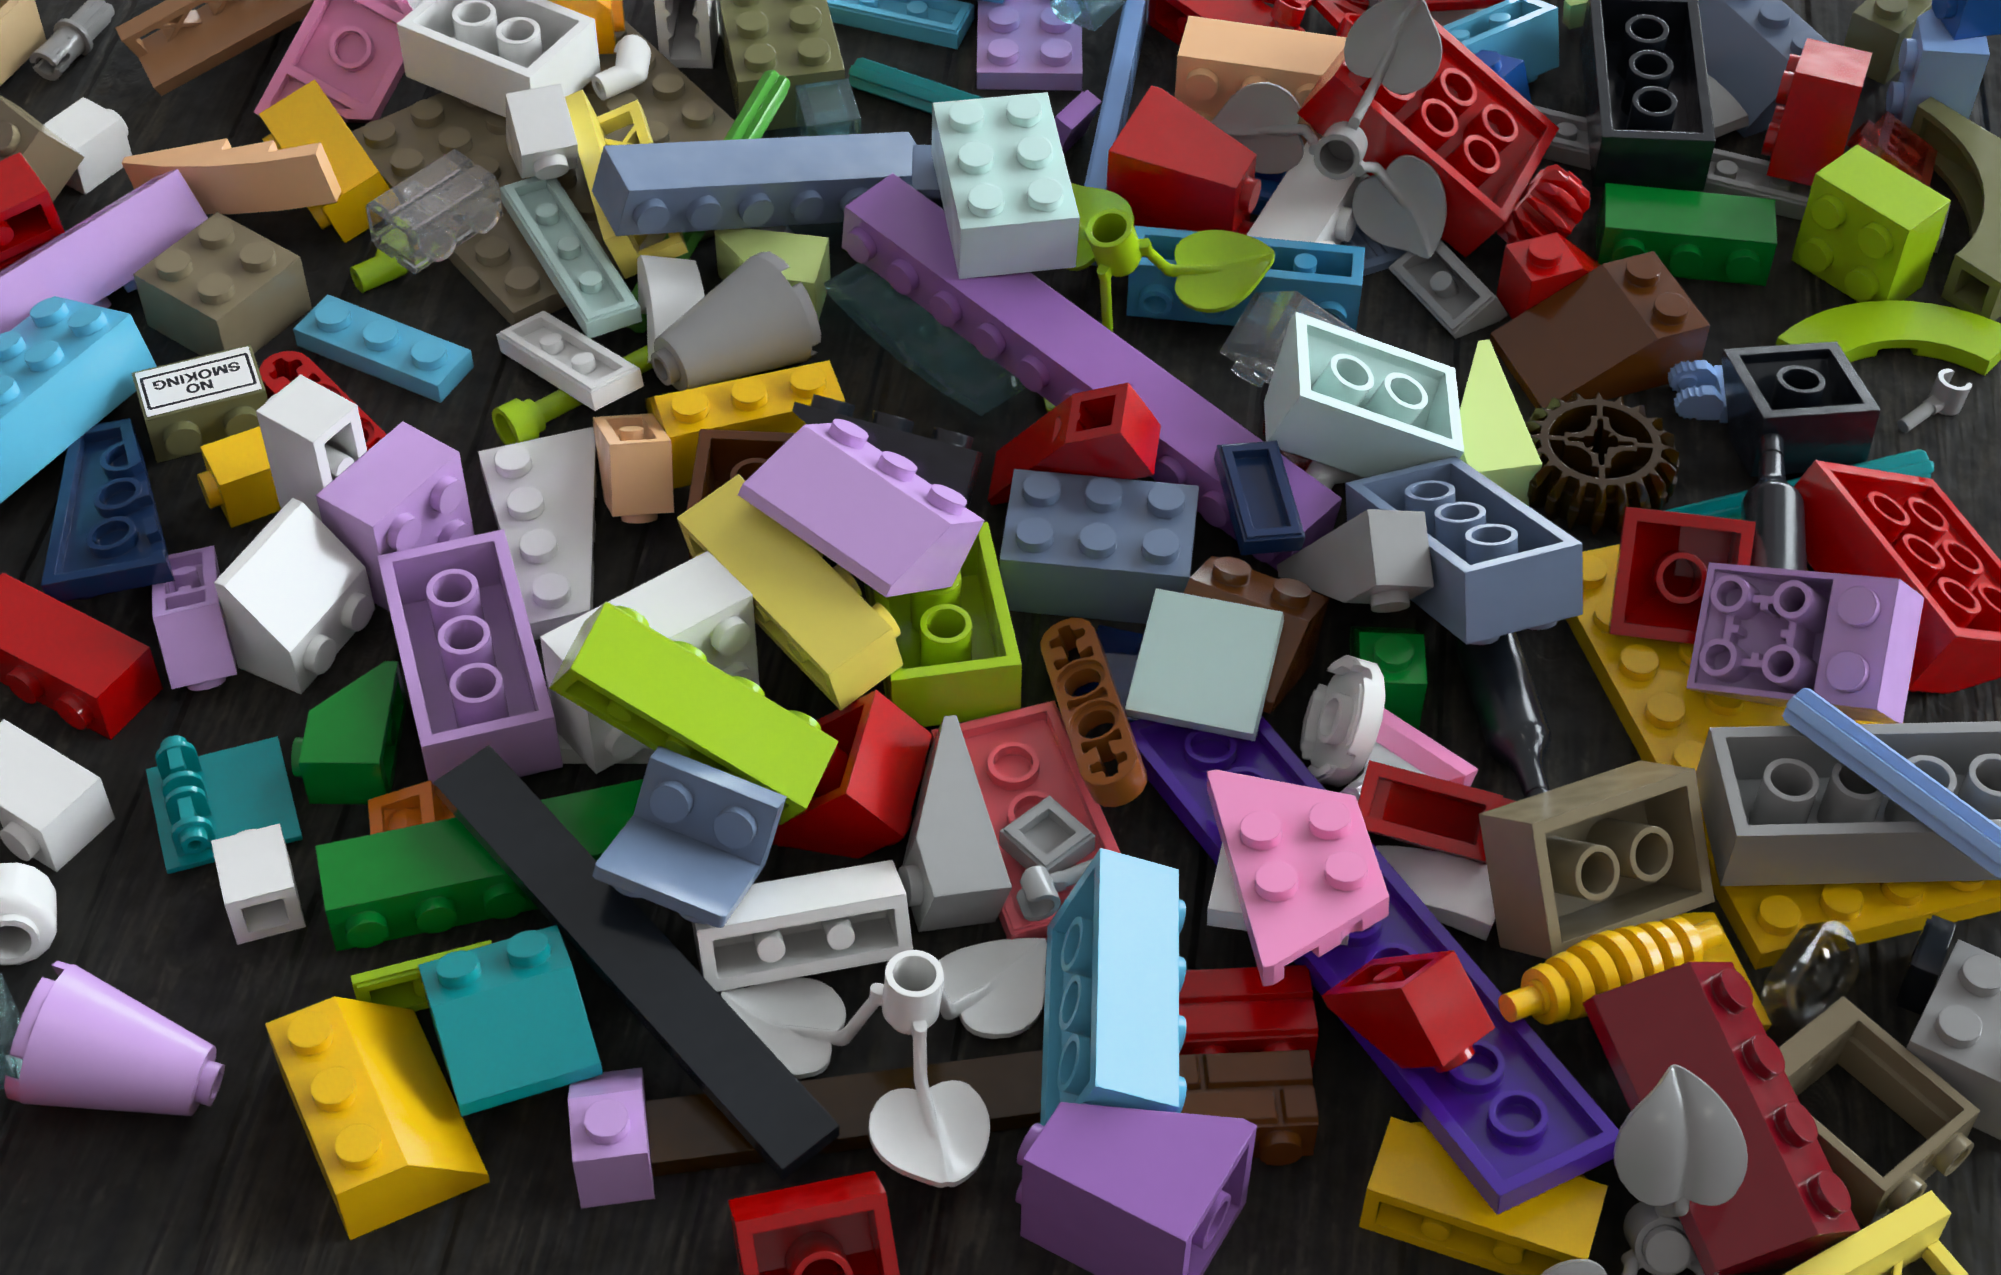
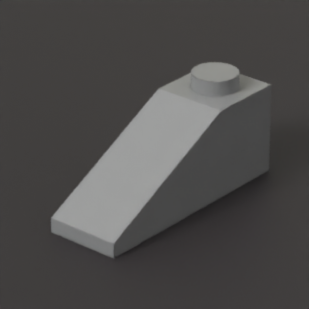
[1277,509,1434,613]
[898,715,1012,932]

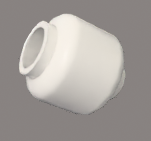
[0,862,57,966]

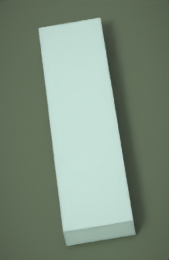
[500,176,642,339]

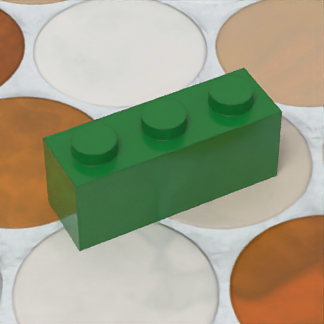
[1596,183,1777,286]

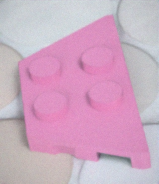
[254,0,414,123]
[1207,770,1389,986]

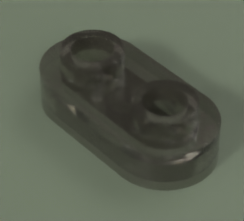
[1761,921,1859,1036]

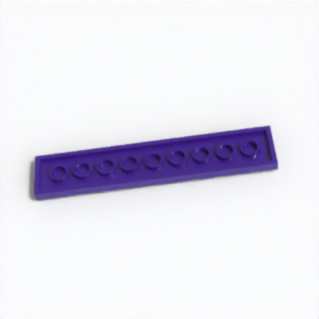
[1130,715,1619,1215]

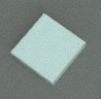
[1125,588,1284,741]

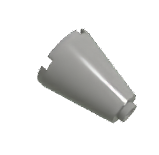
[651,251,821,391]

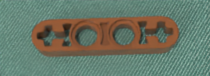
[1040,618,1147,807]

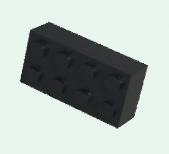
[1580,0,1716,191]

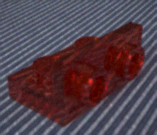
[1846,111,1938,187]

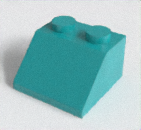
[418,925,603,1117]

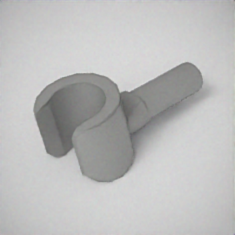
[1897,369,1972,433]
[1016,859,1092,921]

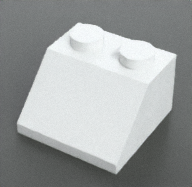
[214,498,375,694]

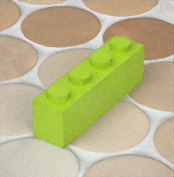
[549,601,839,825]

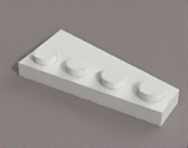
[478,427,598,640]

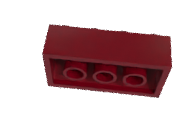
[1582,962,1861,1275]

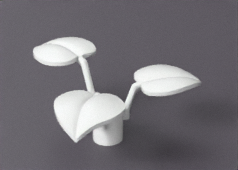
[721,938,1047,1188]

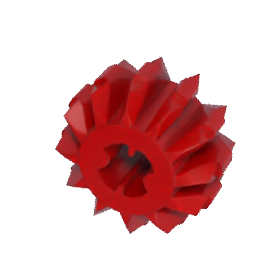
[1497,164,1591,245]

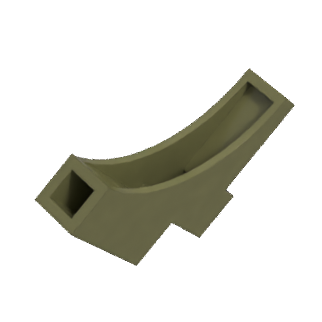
[1904,97,2001,321]

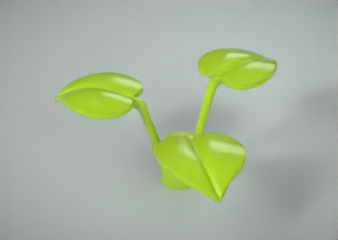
[1044,183,1275,412]

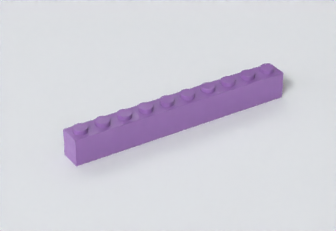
[842,173,1342,571]

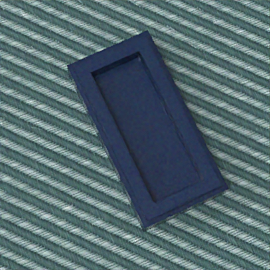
[1214,440,1305,555]

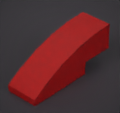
[1358,760,1516,865]

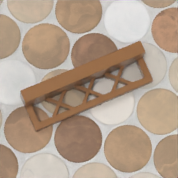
[115,0,314,96]

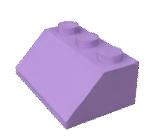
[738,419,984,597]

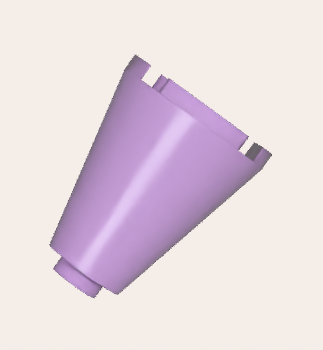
[4,961,225,1116]

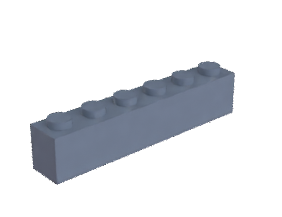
[592,132,917,236]

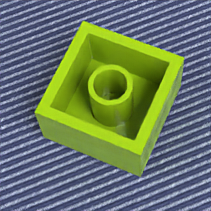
[1791,144,1951,303]

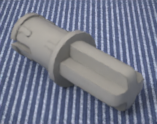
[29,0,115,81]

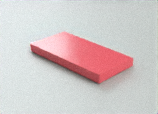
[931,700,1121,940]

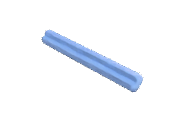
[1782,688,2001,879]

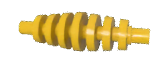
[1498,917,1724,1025]

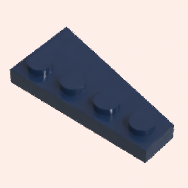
[41,418,175,602]

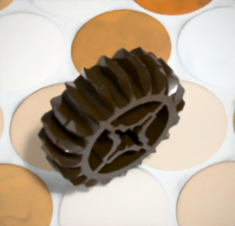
[1525,391,1680,536]

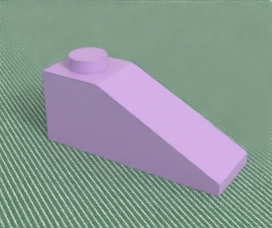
[152,545,237,691]

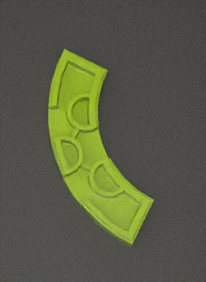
[1776,300,2001,376]

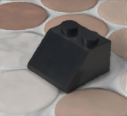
[1721,341,1880,477]

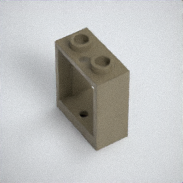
[1779,996,1980,1227]

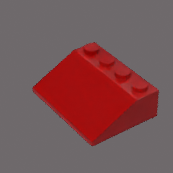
[1297,0,1559,258]
[1794,460,2001,694]

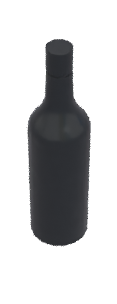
[1741,433,1807,571]
[1451,632,1551,798]

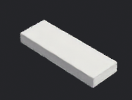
[496,311,644,411]

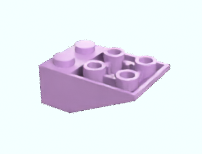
[1686,562,1924,724]

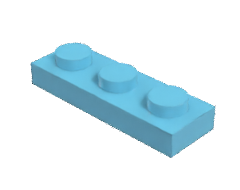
[293,294,474,403]

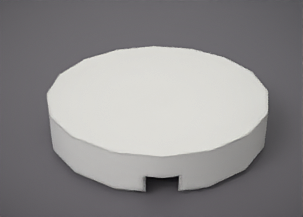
[1300,655,1385,788]

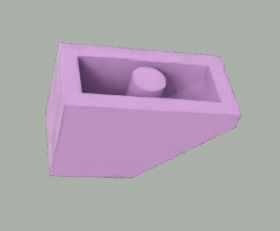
[568,1067,655,1209]

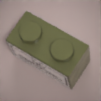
[131,344,268,463]

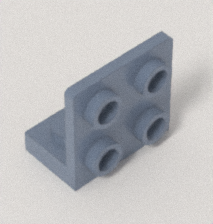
[592,746,787,928]

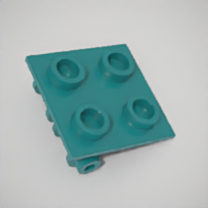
[146,735,303,874]

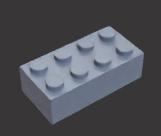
[1345,456,1583,645]

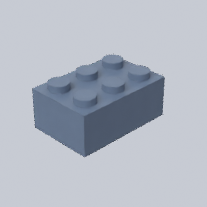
[999,469,1199,624]

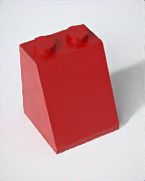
[1107,85,1261,235]

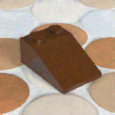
[1490,251,1710,408]

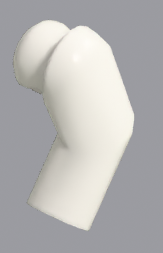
[591,34,651,101]

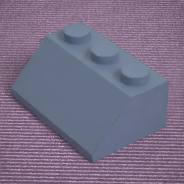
[1698,0,1829,138]

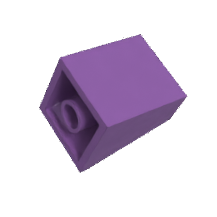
[1015,1102,1257,1275]

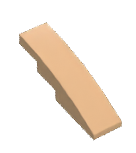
[122,138,342,214]

